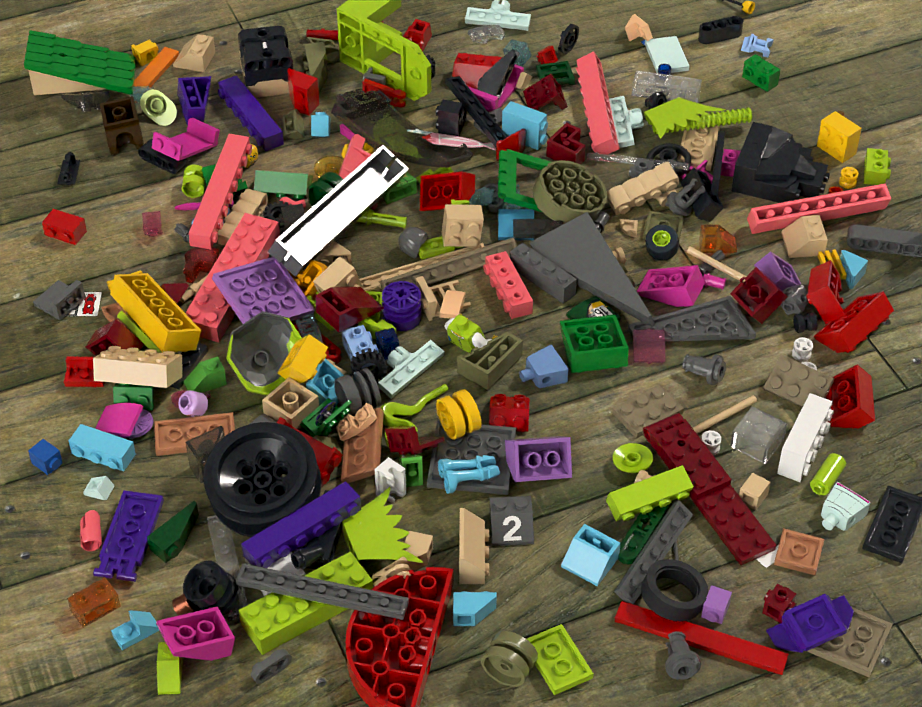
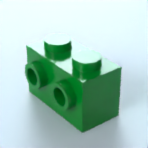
[742,54,781,92]

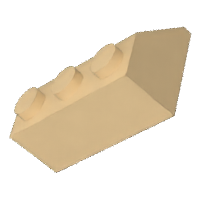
[459,508,489,584]

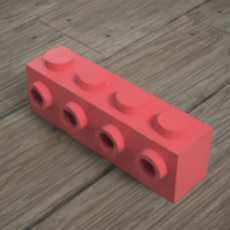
[483,251,533,319]

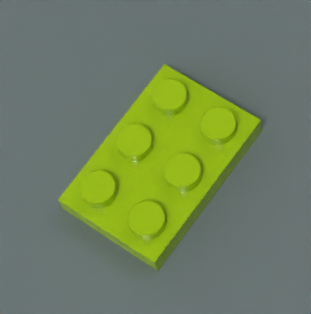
[527,624,594,695]

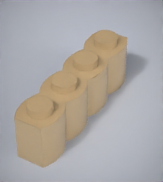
[607,162,679,215]
[218,188,268,245]

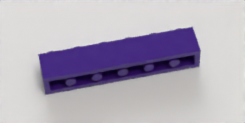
[218,75,284,152]
[241,481,361,568]

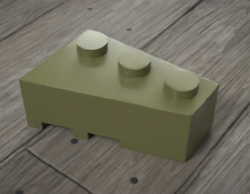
[457,332,523,390]

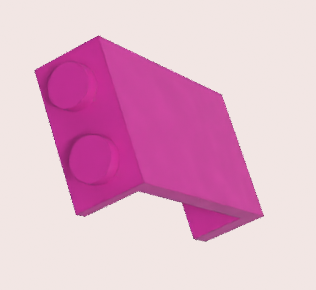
[469,64,524,112]
[152,118,220,161]

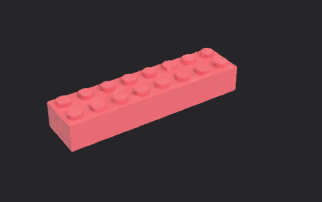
[186,213,280,343]

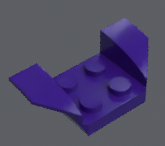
[766,594,854,653]

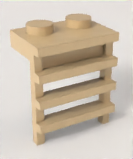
[416,276,471,321]

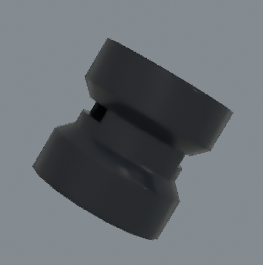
[793,312,818,333]

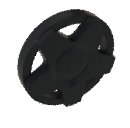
[558,24,579,54]

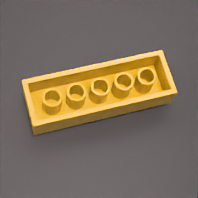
[110,273,201,353]

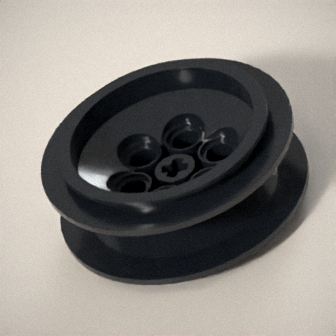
[203,422,322,537]

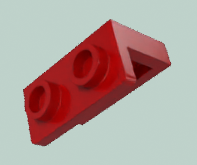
[64,356,105,387]

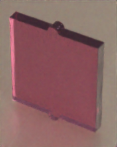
[633,328,666,364]

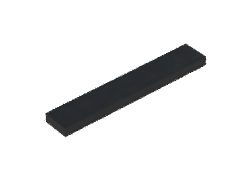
[445,76,507,147]
[711,130,725,196]

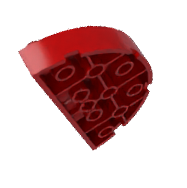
[345,567,454,707]

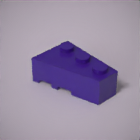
[177,76,211,125]

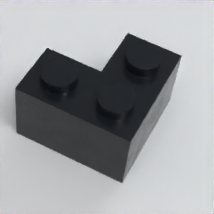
[436,99,467,136]

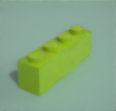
[606,465,694,522]

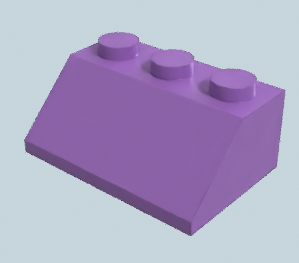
[505,436,572,482]

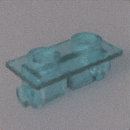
[469,187,494,206]

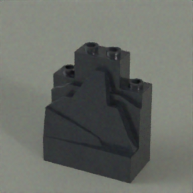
[731,122,830,203]

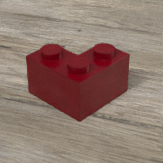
[546,122,586,165]
[85,319,144,356]

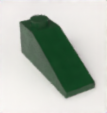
[147,501,199,563]

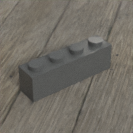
[510,242,577,304]

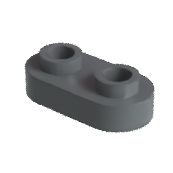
[483,183,504,213]
[251,649,292,684]

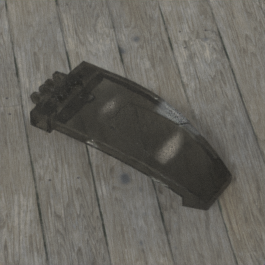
[331,89,473,168]

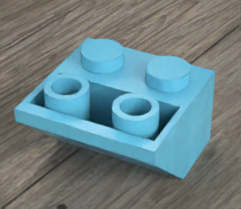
[561,524,621,586]

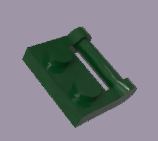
[536,61,575,86]

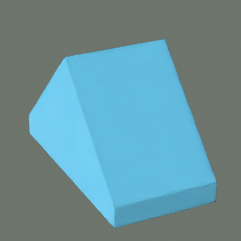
[840,250,868,289]

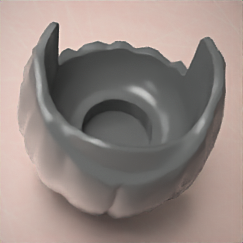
[398,227,428,259]

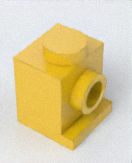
[131,39,159,66]

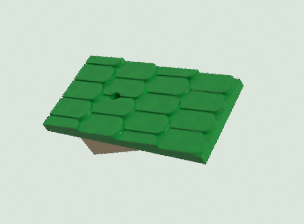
[24,30,136,96]

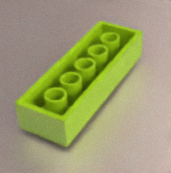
[239,552,373,655]

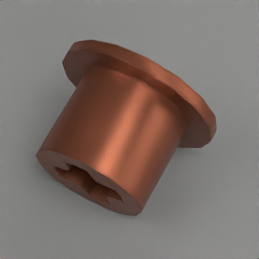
[172,593,201,615]

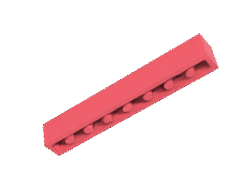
[576,51,620,158]
[189,134,252,250]
[747,183,891,234]

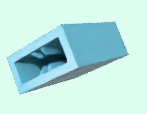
[502,101,548,150]

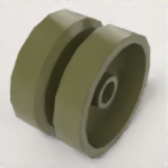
[481,631,538,687]

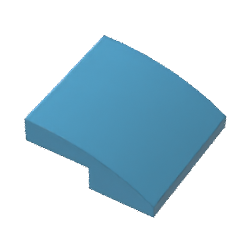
[498,209,534,240]

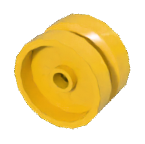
[436,389,481,440]

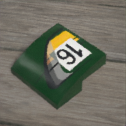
[566,296,621,322]

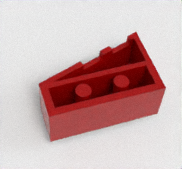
[806,260,846,324]

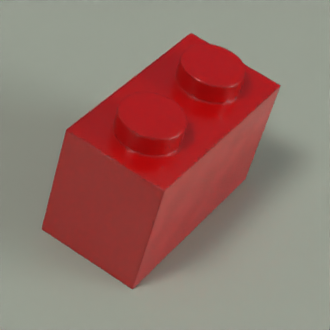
[42,209,87,245]

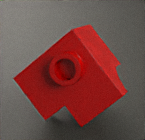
[403,19,432,52]

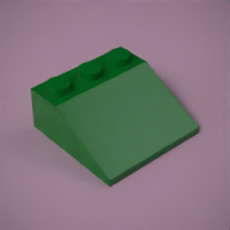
[560,315,629,373]

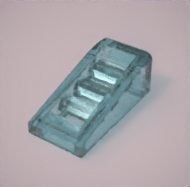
[295,314,323,343]

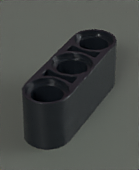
[698,16,744,44]
[138,139,188,174]

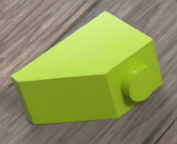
[157,642,183,695]

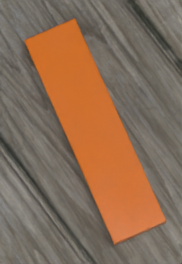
[134,47,179,93]

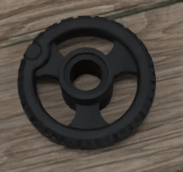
[646,143,691,177]

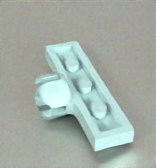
[465,0,531,31]
[609,96,644,148]
[378,340,445,399]

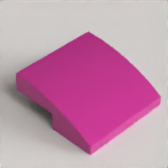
[95,403,143,438]

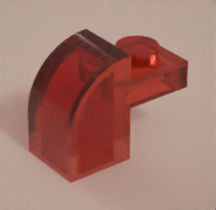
[183,247,220,284]

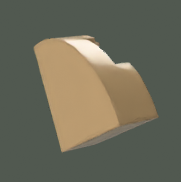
[516,72,532,89]
[620,219,638,237]

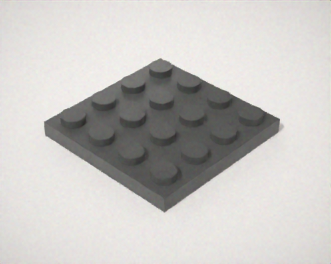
[427,421,516,495]

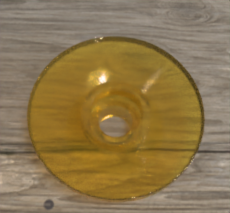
[314,155,344,177]

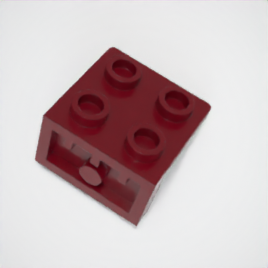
[523,74,568,110]
[385,426,445,455]

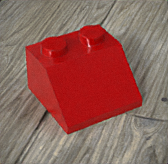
[287,68,320,116]

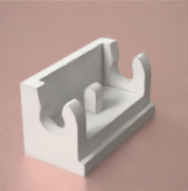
[375,457,406,503]

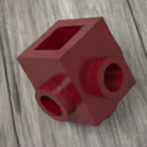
[762,583,797,623]

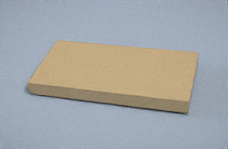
[677,126,720,171]

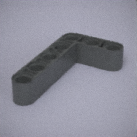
[847,225,922,258]

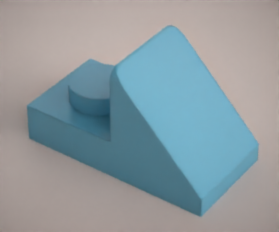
[111,610,160,650]

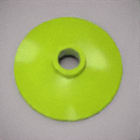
[613,443,653,473]

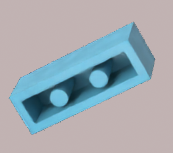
[69,424,136,471]

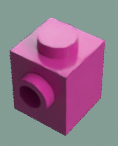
[721,149,741,177]

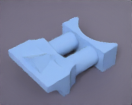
[741,34,773,58]

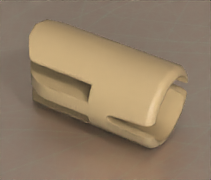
[372,557,411,586]

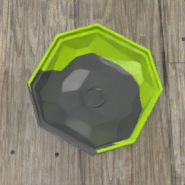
[226,311,302,396]

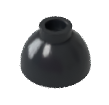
[645,92,667,110]

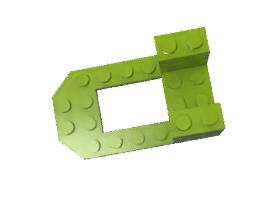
[337,0,432,101]

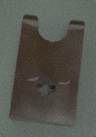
[99,96,144,155]

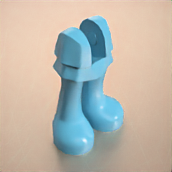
[438,455,500,494]

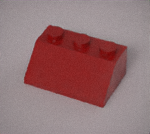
[452,53,503,90]
[420,171,475,211]
[827,364,875,429]

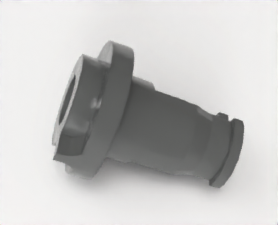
[665,179,705,216]
[682,354,726,386]
[665,631,701,680]

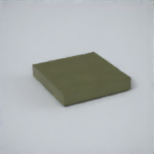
[643,211,684,242]

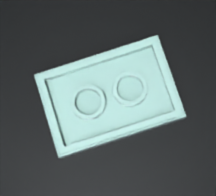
[645,36,690,75]

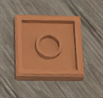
[774,528,824,575]

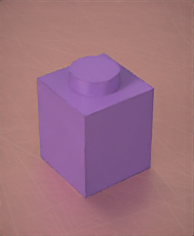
[701,585,732,624]

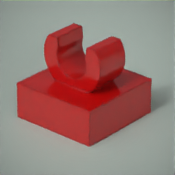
[536,46,558,64]

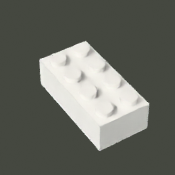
[777,393,834,482]

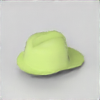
[140,90,177,126]

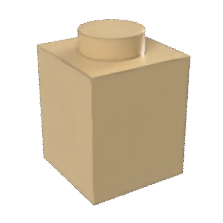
[739,473,770,510]

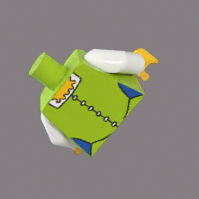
[445,313,498,353]

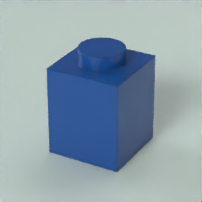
[28,439,63,475]

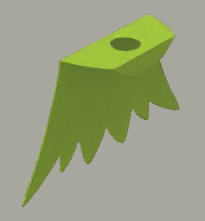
[644,97,726,139]
[342,487,423,563]

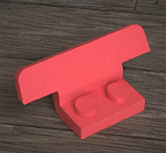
[338,134,371,179]

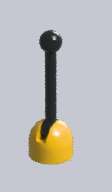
[721,0,755,14]

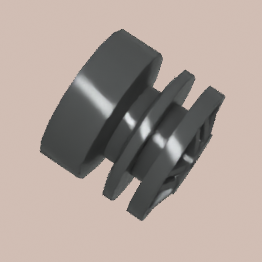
[334,368,381,416]

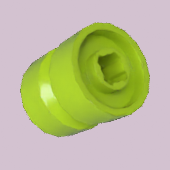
[181,165,205,198]

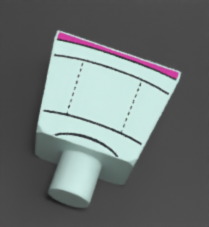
[821,482,870,531]

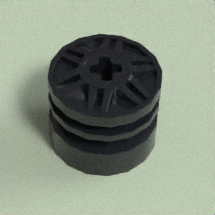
[183,560,241,615]

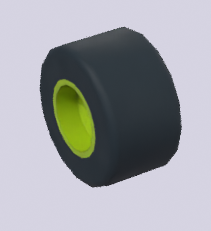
[645,225,679,261]

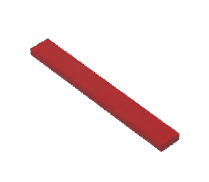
[614,601,789,675]

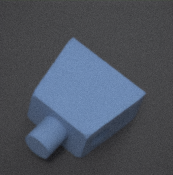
[519,345,568,388]

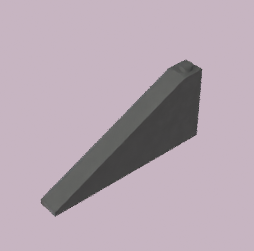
[529,212,655,327]

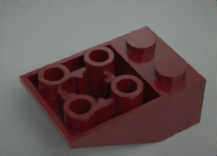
[316,287,384,332]

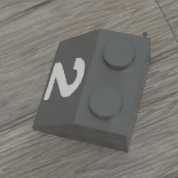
[489,496,534,546]

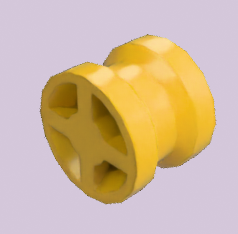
[839,167,859,189]

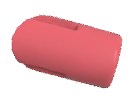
[80,510,102,551]

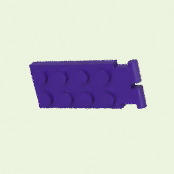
[93,490,164,582]

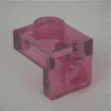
[142,211,163,237]

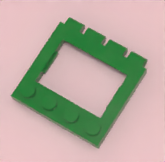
[498,149,551,212]

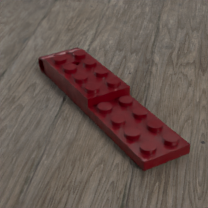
[643,413,777,566]

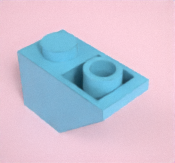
[311,112,331,137]
[453,591,497,626]

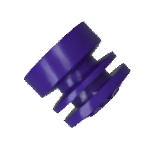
[382,281,421,331]

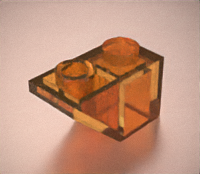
[699,225,737,253]

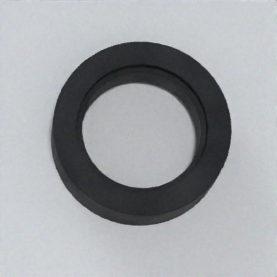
[641,559,708,621]

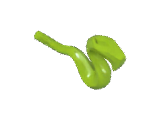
[380,384,448,447]

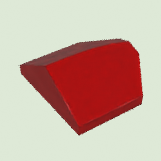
[496,128,526,162]

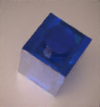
[375,328,399,360]

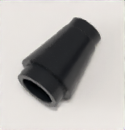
[291,545,324,569]

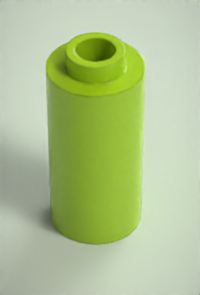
[810,453,846,495]

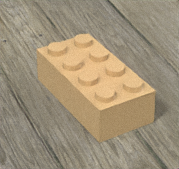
[93,346,182,388]

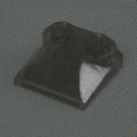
[61,90,110,112]

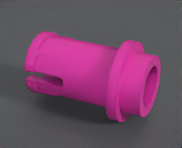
[703,273,726,290]

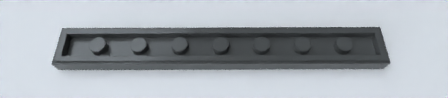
[236,564,409,620]

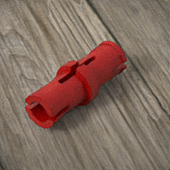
[306,28,339,40]

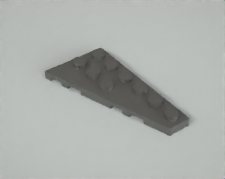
[628,296,756,343]

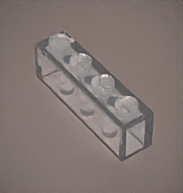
[632,71,702,103]

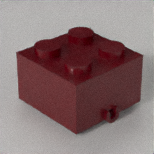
[730,267,788,324]

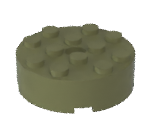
[533,160,607,225]

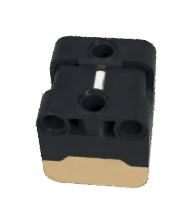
[238,25,294,98]

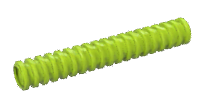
[652,107,752,135]

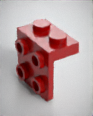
[489,394,530,432]

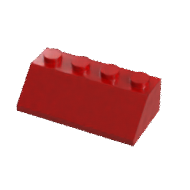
[814,291,894,353]

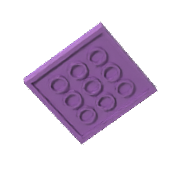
[212,257,315,324]

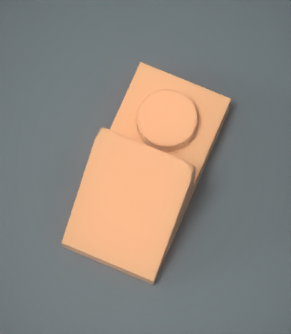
[625,14,653,41]

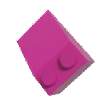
[637,265,705,307]
[156,607,235,661]

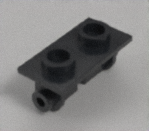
[57,152,81,185]

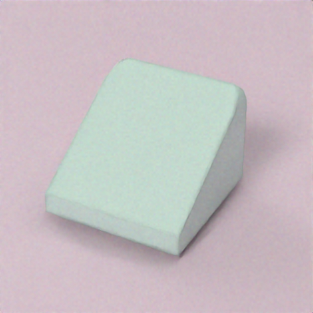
[83,476,114,500]

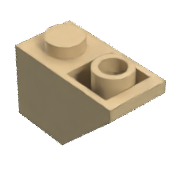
[315,241,352,267]
[395,531,433,571]

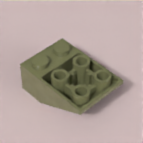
[302,42,328,93]

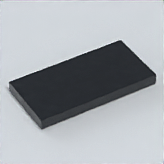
[862,486,922,563]

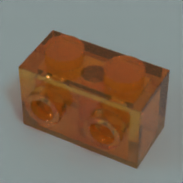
[67,578,121,628]

